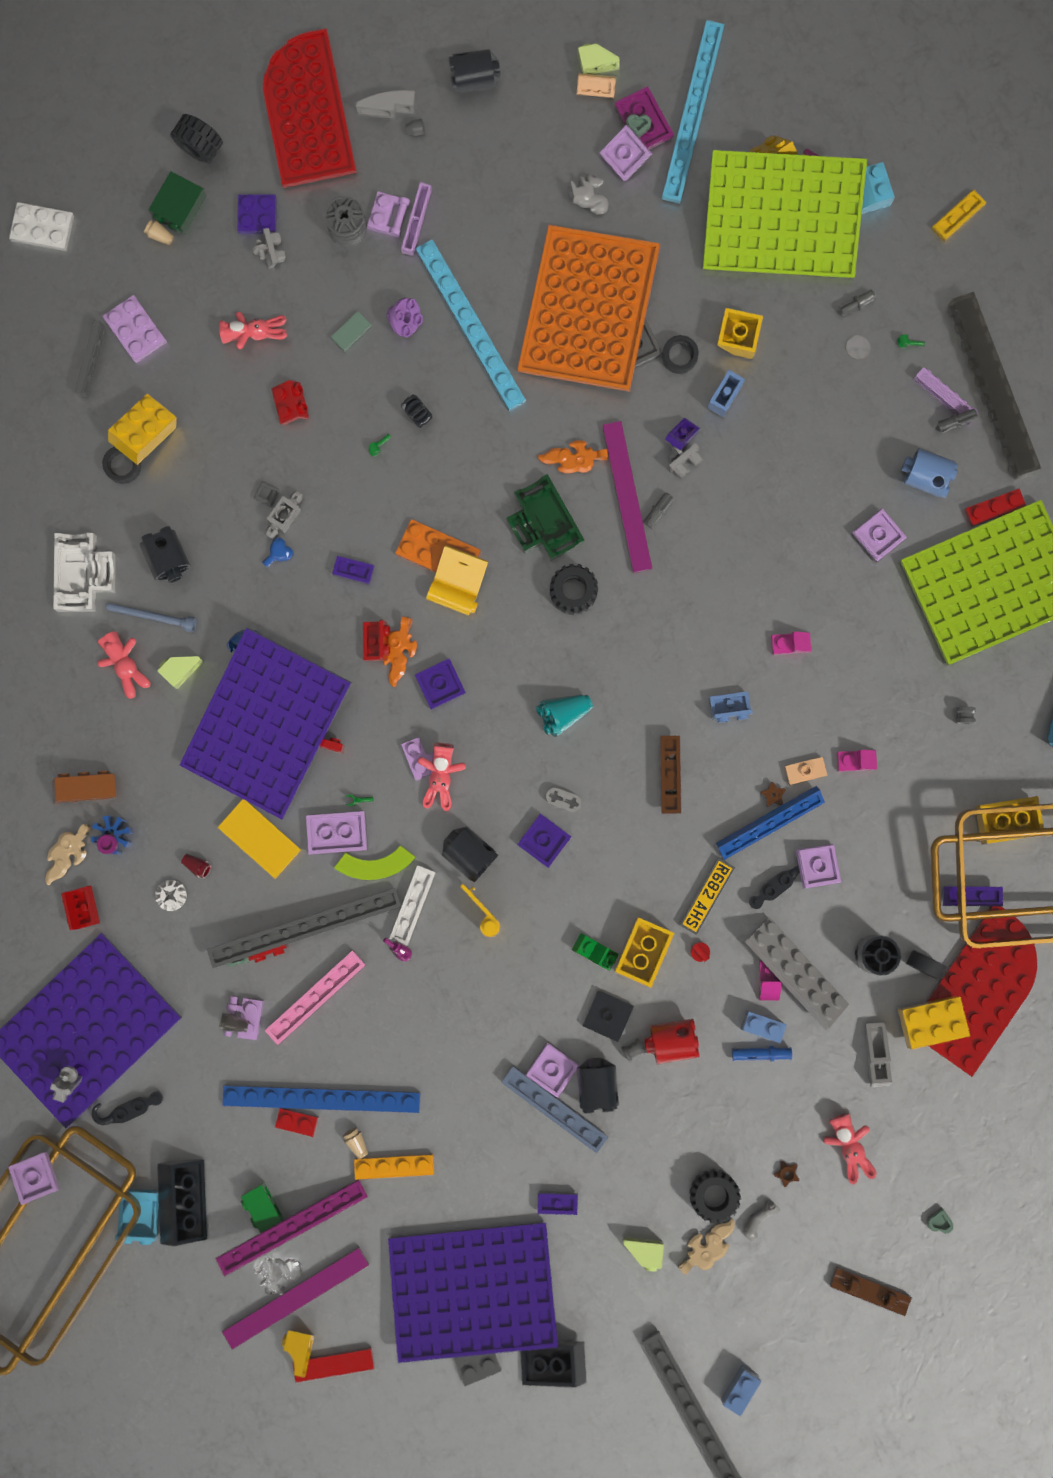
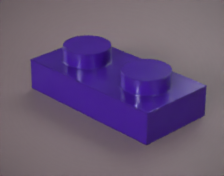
[665,417,700,450]
[332,556,375,585]
[538,1192,578,1215]

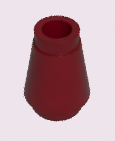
[181,854,211,879]

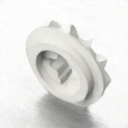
[155,880,187,911]

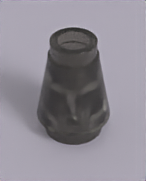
[219,1012,249,1032]

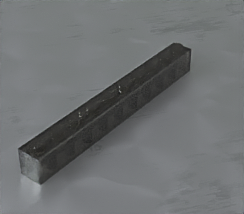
[948,292,1041,480]

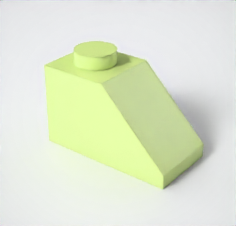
[578,43,620,75]
[157,656,204,689]
[623,1237,664,1271]

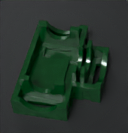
[506,474,585,561]

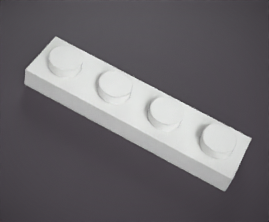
[389,865,436,946]

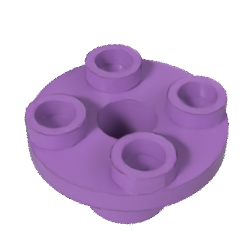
[386,298,423,337]

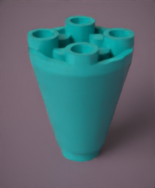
[536,694,593,737]

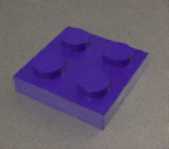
[238,194,277,234]
[415,658,466,710]
[517,814,571,868]

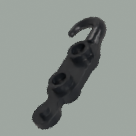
[749,866,800,909]
[91,1091,163,1126]

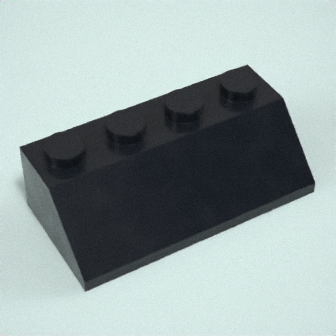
[157,1159,207,1246]

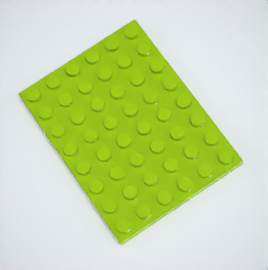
[703,150,867,278]
[900,500,1053,666]

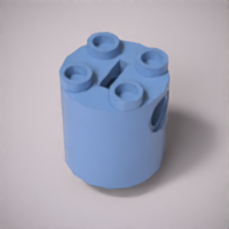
[901,448,958,498]

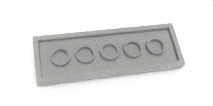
[745,917,849,1030]

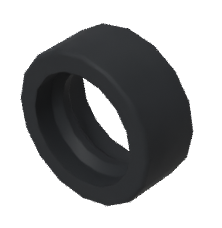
[662,335,699,374]
[102,447,141,484]
[906,950,947,981]

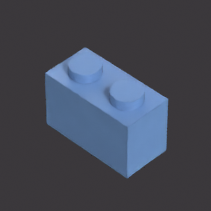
[707,370,745,418]
[740,1010,787,1043]
[721,1365,761,1417]

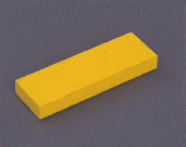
[931,189,987,242]

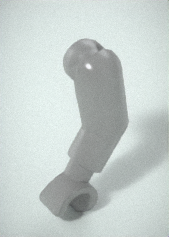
[744,1201,780,1241]

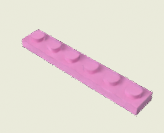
[265,950,366,1045]

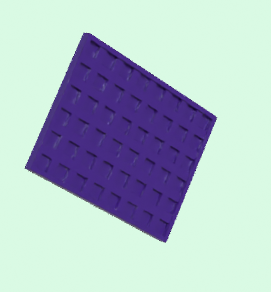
[179,628,352,819]
[0,933,182,1128]
[388,1223,558,1363]

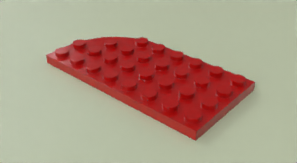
[263,28,357,188]
[925,906,1037,1077]

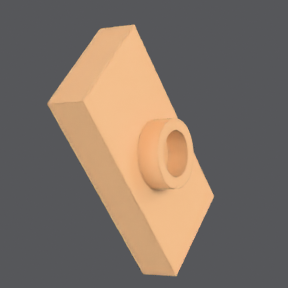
[577,73,616,98]
[784,757,828,785]

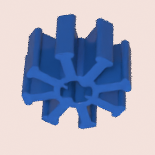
[91,815,134,855]

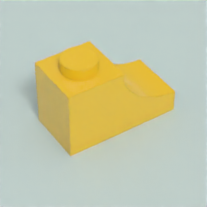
[282,1330,314,1377]

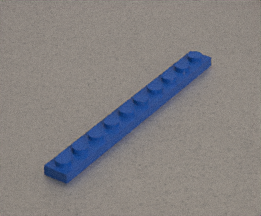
[222,1085,420,1113]

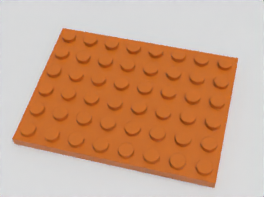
[518,225,660,392]

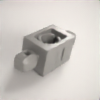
[265,491,303,539]

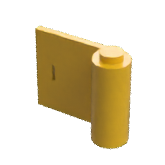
[426,545,489,616]
[460,884,501,937]

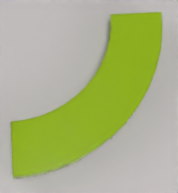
[334,845,416,880]

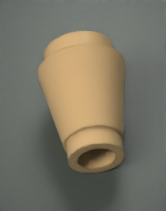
[144,220,174,245]
[343,1128,368,1159]

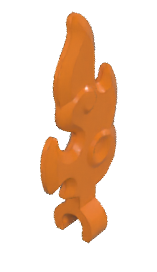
[538,440,608,474]
[383,616,417,687]

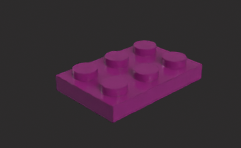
[614,86,674,149]

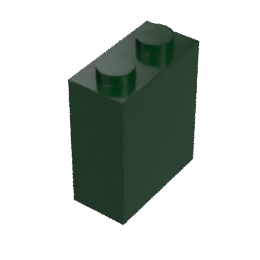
[148,171,207,234]

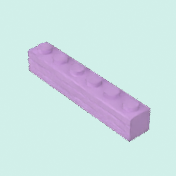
[401,182,432,256]
[914,367,978,425]

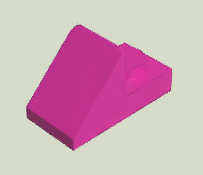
[771,631,812,655]
[837,750,877,772]
[759,961,782,1001]

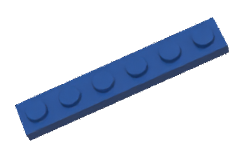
[716,785,825,860]

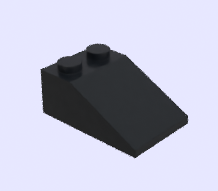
[520,1341,587,1388]

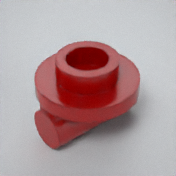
[691,942,710,962]

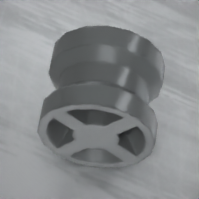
[956,707,976,724]

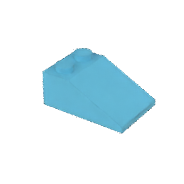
[862,162,895,214]

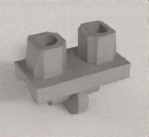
[252,228,286,269]
[668,443,703,478]
[50,1066,82,1102]

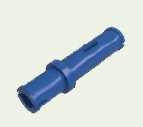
[732,1046,792,1062]

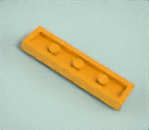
[354,1154,434,1180]

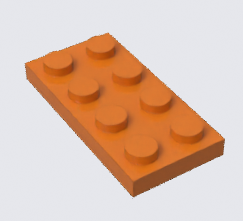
[395,519,481,573]

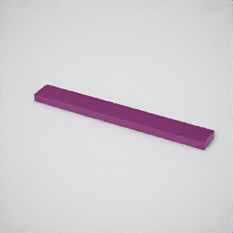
[602,421,652,573]
[215,1179,368,1277]
[222,1247,369,1349]

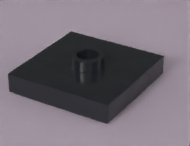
[582,990,634,1042]

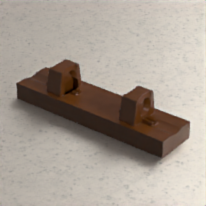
[660,736,681,814]
[829,1267,912,1316]

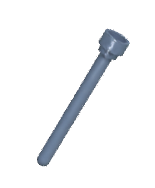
[105,603,197,633]

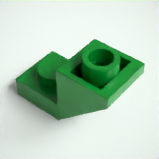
[571,933,619,971]

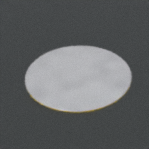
[846,335,871,359]

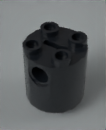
[449,49,500,93]
[139,526,191,583]
[442,826,499,883]
[854,935,901,976]
[577,1058,619,1113]

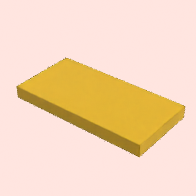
[217,799,301,879]

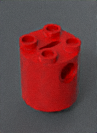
[644,1019,700,1065]

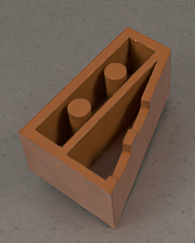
[52,771,116,804]

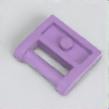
[367,191,410,237]

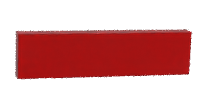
[292,1347,375,1383]

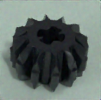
[401,394,433,428]

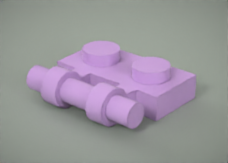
[223,996,264,1040]

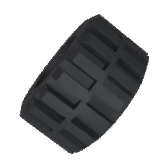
[170,114,223,163]
[550,563,598,615]
[689,1169,741,1224]

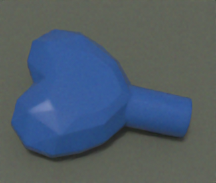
[262,538,293,567]

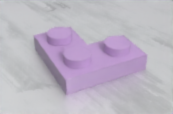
[401,737,433,780]

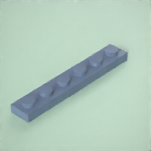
[501,1066,608,1154]

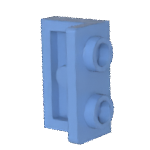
[709,691,753,723]

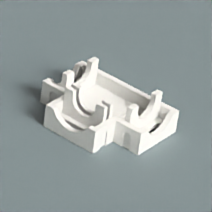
[53,533,115,612]

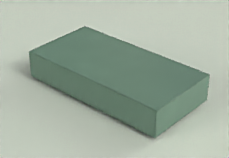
[331,311,372,352]

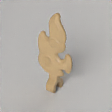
[45,824,92,885]
[678,1219,735,1275]

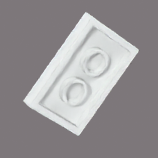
[9,202,74,251]

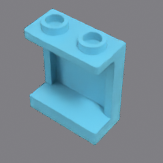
[115,1189,159,1245]

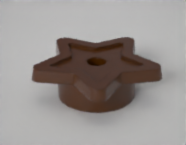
[761,782,786,806]
[774,1161,800,1187]

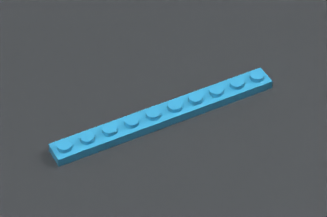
[662,20,725,204]
[416,240,526,411]

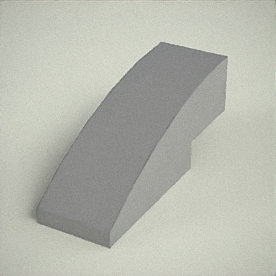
[356,90,416,118]
[865,1022,892,1087]

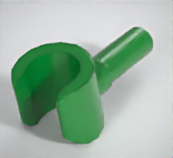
[897,334,925,348]
[368,434,391,457]
[346,794,374,806]

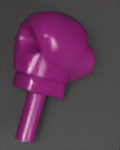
[383,938,412,962]

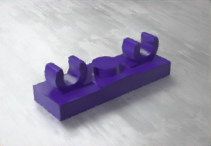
[942,886,1003,906]

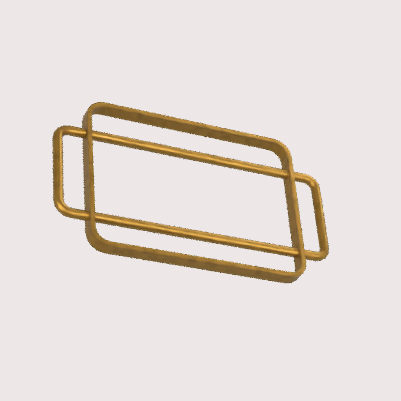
[931,803,1053,948]
[0,1126,141,1375]

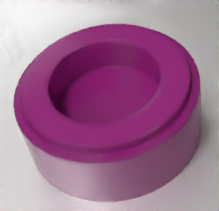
[97,834,118,854]

